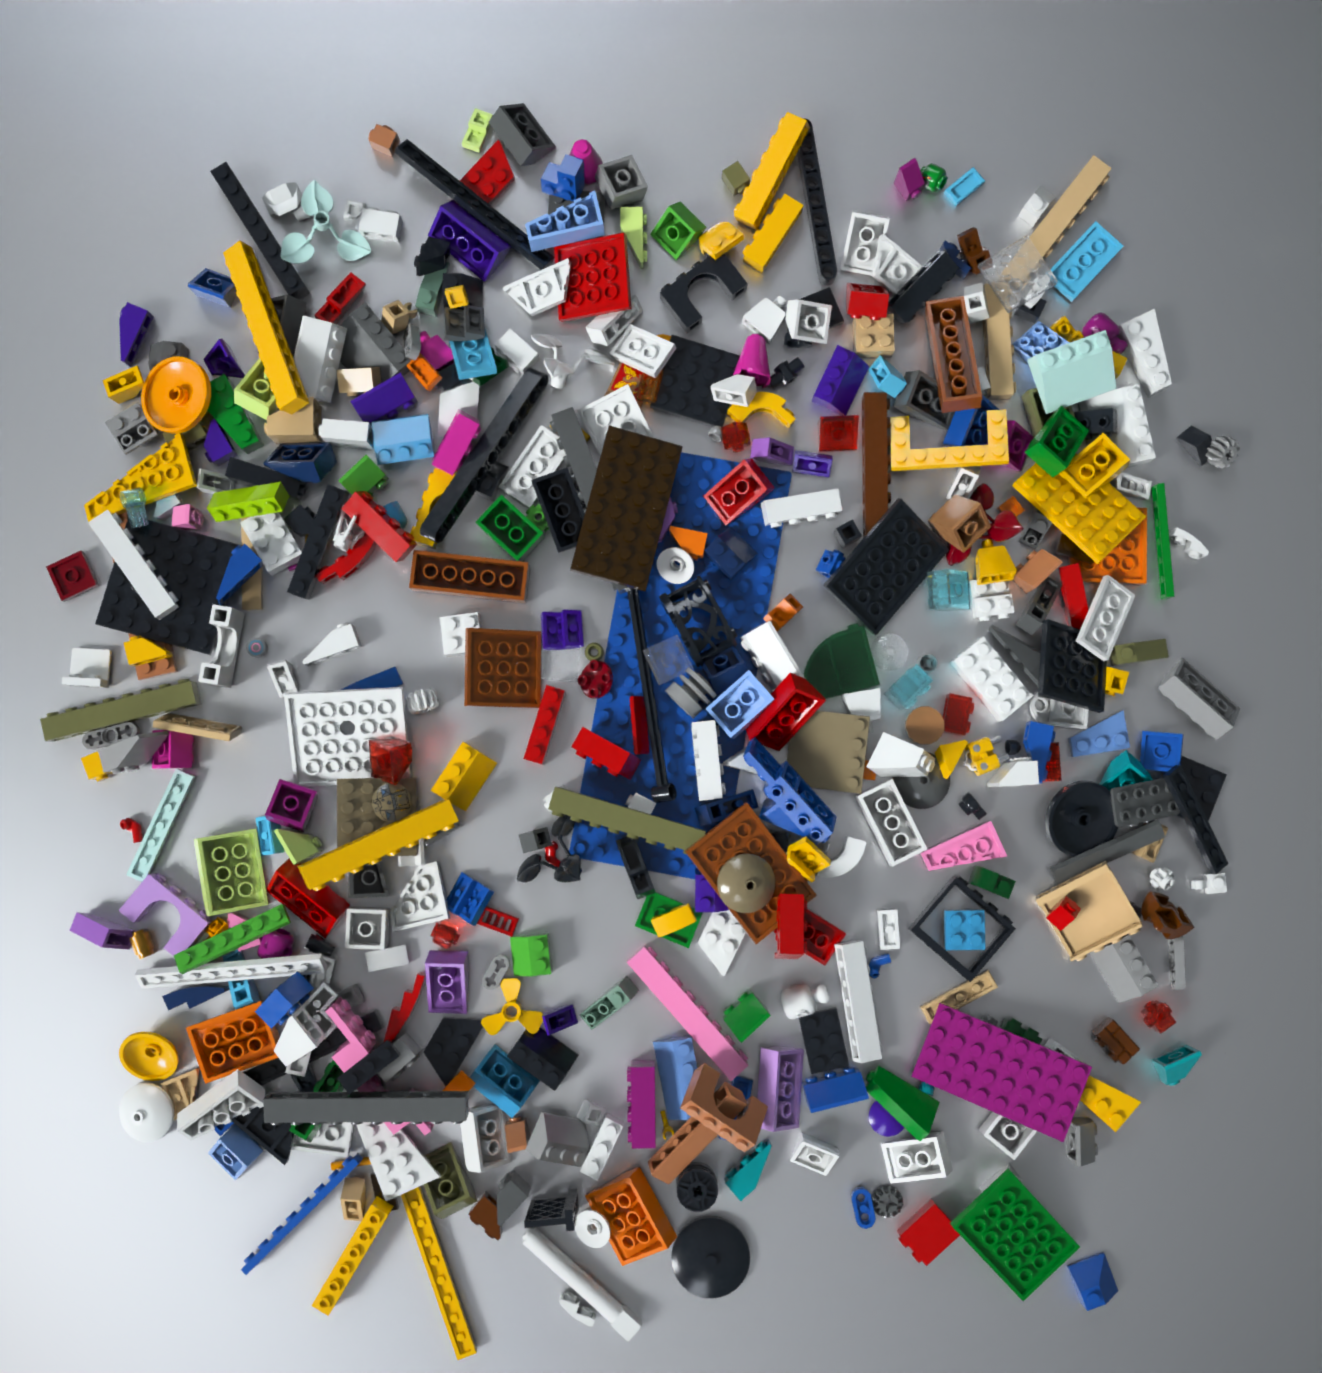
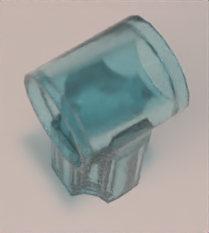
[120,488,149,528]

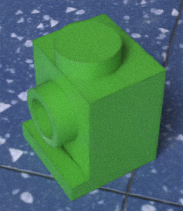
[526,504,549,534]

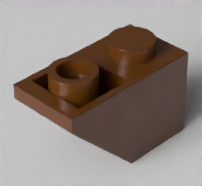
[468,1191,503,1240]

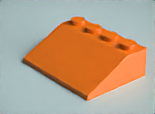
[186,1000,280,1084]
[585,1166,677,1266]

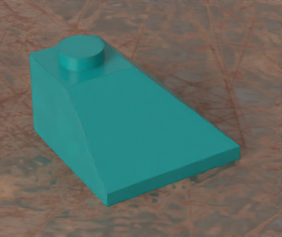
[1100,750,1153,791]
[1152,1045,1202,1086]

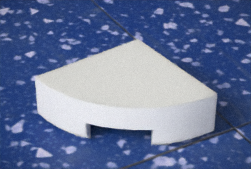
[343,200,366,221]

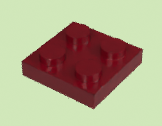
[46,551,99,602]

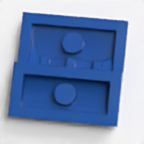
[446,872,494,926]

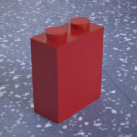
[897,1199,960,1266]

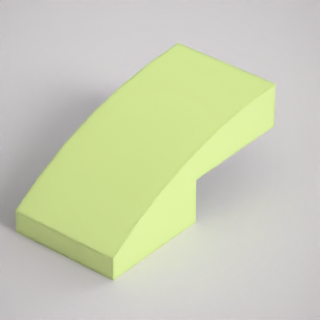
[462,108,493,153]

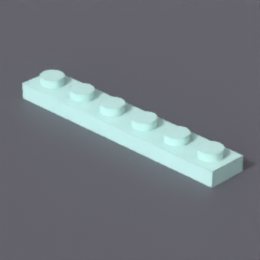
[126,769,196,882]

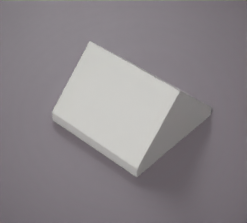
[790,1132,840,1176]

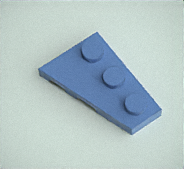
[1068,710,1130,757]

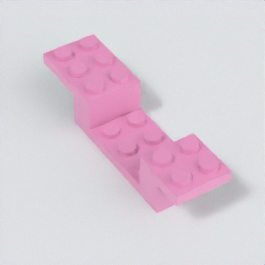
[325,997,434,1135]

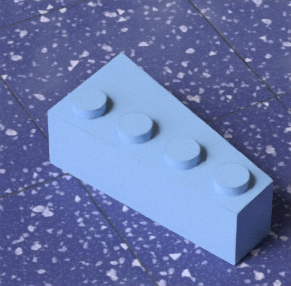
[525,190,605,252]

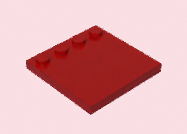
[554,232,632,322]

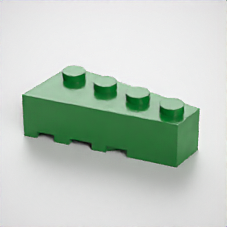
[207,374,264,454]

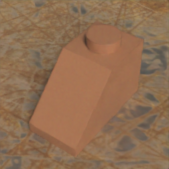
[505,1115,530,1153]

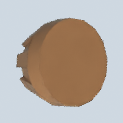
[905,706,944,745]

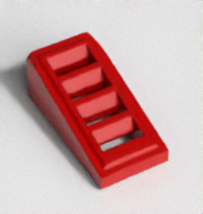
[477,906,519,937]

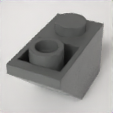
[1019,508,1052,549]

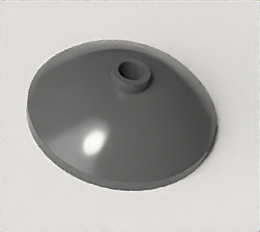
[892,752,950,809]

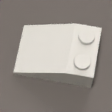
[840,210,890,276]
[881,1131,953,1183]

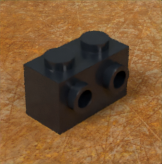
[1074,408,1117,440]

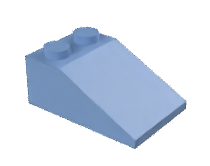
[706,670,775,739]

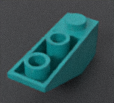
[724,1139,772,1201]

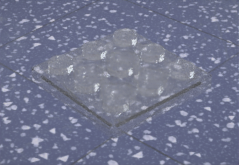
[977,235,1058,313]

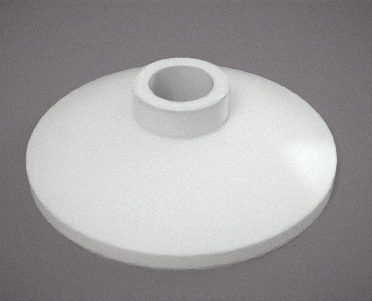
[657,547,694,584]
[575,1210,611,1248]

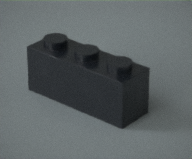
[337,1039,401,1094]

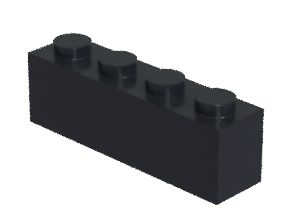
[887,251,959,323]

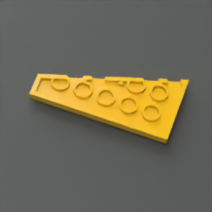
[84,433,197,522]

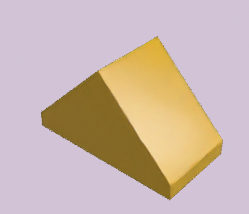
[935,740,968,779]

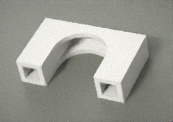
[198,604,245,688]

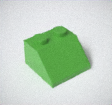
[650,201,707,260]
[338,455,389,497]
[510,933,553,976]

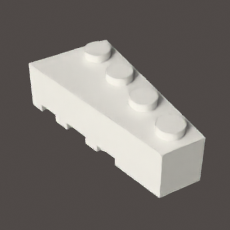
[691,720,726,801]
[177,1069,266,1141]

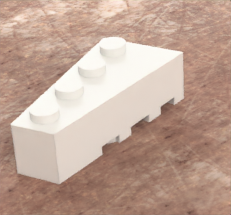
[1118,309,1172,398]

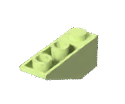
[620,207,647,269]

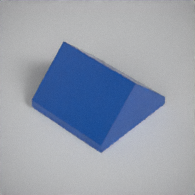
[188,268,237,308]

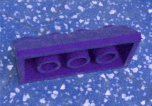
[428,200,511,282]

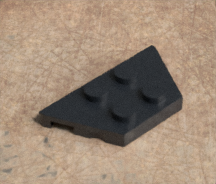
[423,1017,483,1087]
[232,1107,295,1165]

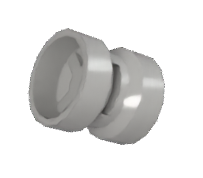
[916,653,938,674]

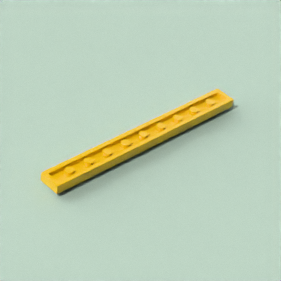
[401,1186,477,1360]

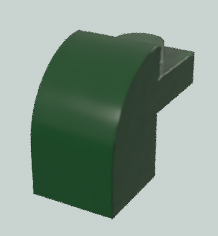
[968,865,1016,899]

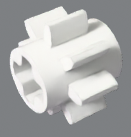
[1150,866,1175,891]

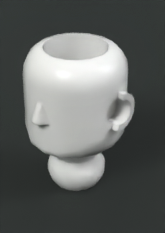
[781,984,830,1019]

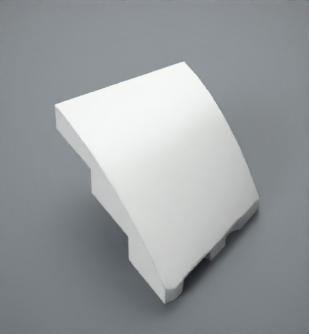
[438,381,479,439]

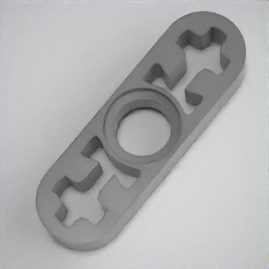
[403,323,421,361]
[82,722,140,749]
[1168,936,1186,990]

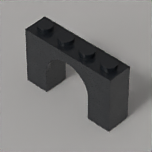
[660,253,748,333]

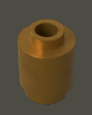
[129,929,155,959]

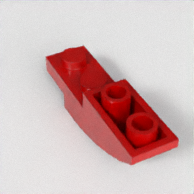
[315,533,378,584]

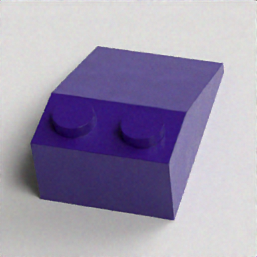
[695,868,729,912]

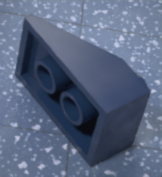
[263,442,337,483]

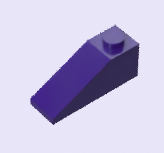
[119,302,154,367]

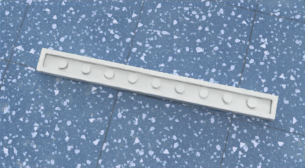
[135,953,328,989]

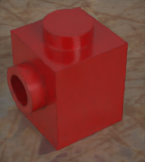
[1046,896,1081,931]

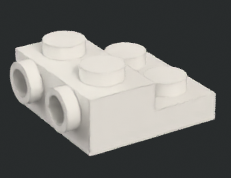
[968,580,1015,621]

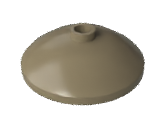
[717,853,775,913]

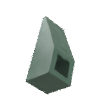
[580,976,639,1030]

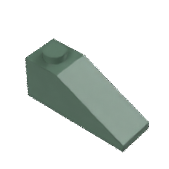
[415,262,450,317]

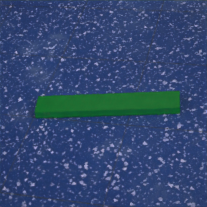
[1151,483,1175,600]

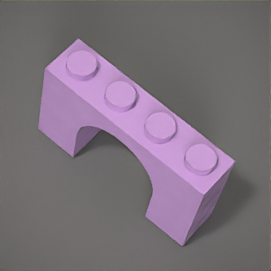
[119,873,213,956]

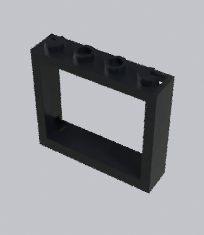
[908,876,1016,982]

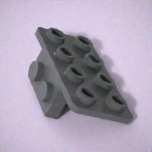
[1110,778,1180,827]

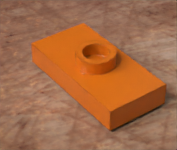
[406,353,442,392]

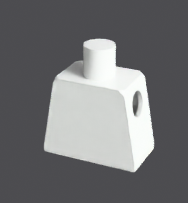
[742,296,787,345]
[842,688,881,733]

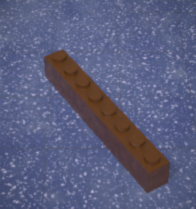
[862,392,891,538]

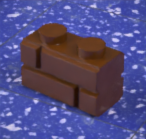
[1092,1017,1140,1064]

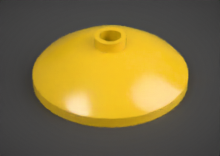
[119,1032,179,1081]

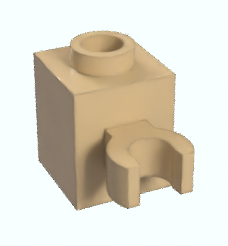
[381,300,418,335]

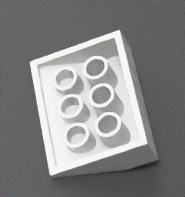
[1078,384,1156,467]

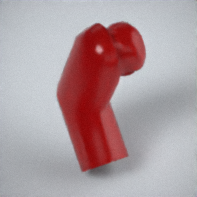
[120,818,143,843]
[545,841,561,867]

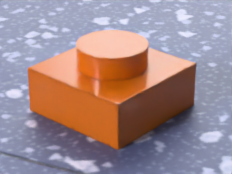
[997,495,1025,517]

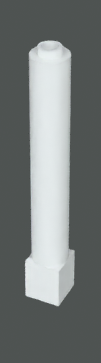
[522,1227,642,1342]

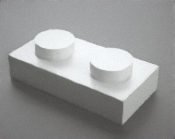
[877,909,900,950]

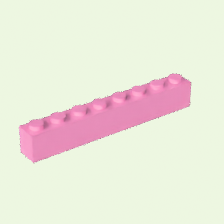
[627,945,749,1081]

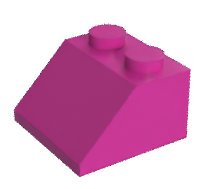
[152,730,194,769]

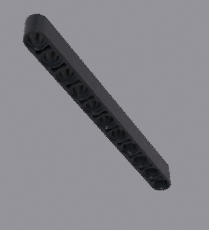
[420,368,548,543]

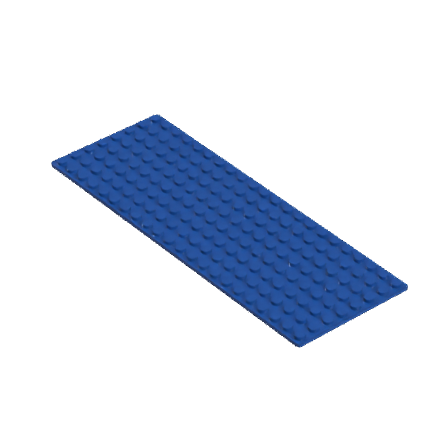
[569,452,792,879]

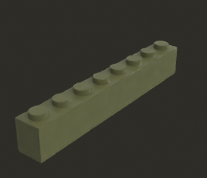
[40,679,201,742]
[548,786,706,854]

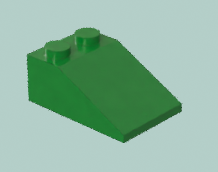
[1024,406,1089,478]
[722,990,771,1043]

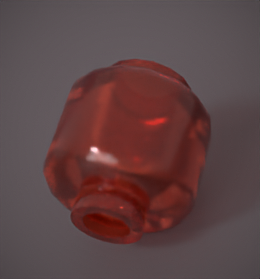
[430,920,460,949]

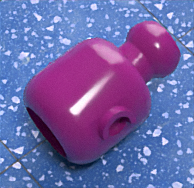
[1082,313,1128,355]
[257,928,294,959]

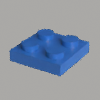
[1140,731,1184,772]

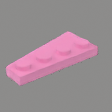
[920,821,1007,871]

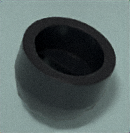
[1005,740,1021,755]

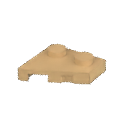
[161,1068,199,1120]

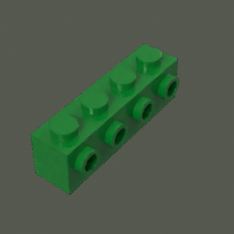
[289,1060,344,1143]

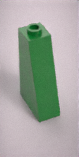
[865,1066,940,1142]

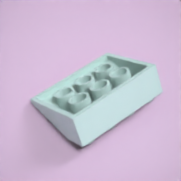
[1027,330,1117,414]

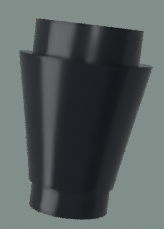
[305,934,335,957]

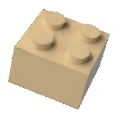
[853,314,895,358]

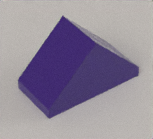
[542,1004,578,1036]

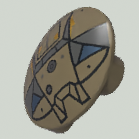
[372,783,411,822]

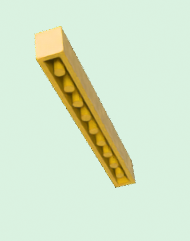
[223,240,309,415]

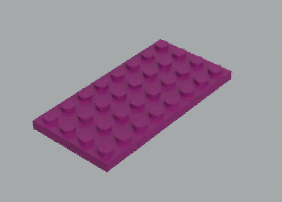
[911,1003,1092,1142]

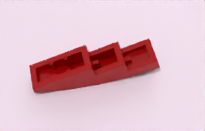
[315,272,366,324]
[1058,563,1088,629]
[383,972,426,1043]

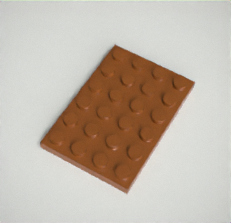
[685,802,817,944]

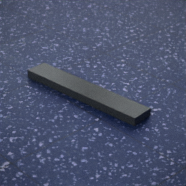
[1050,819,1165,885]

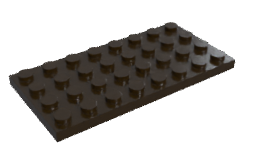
[570,425,683,591]

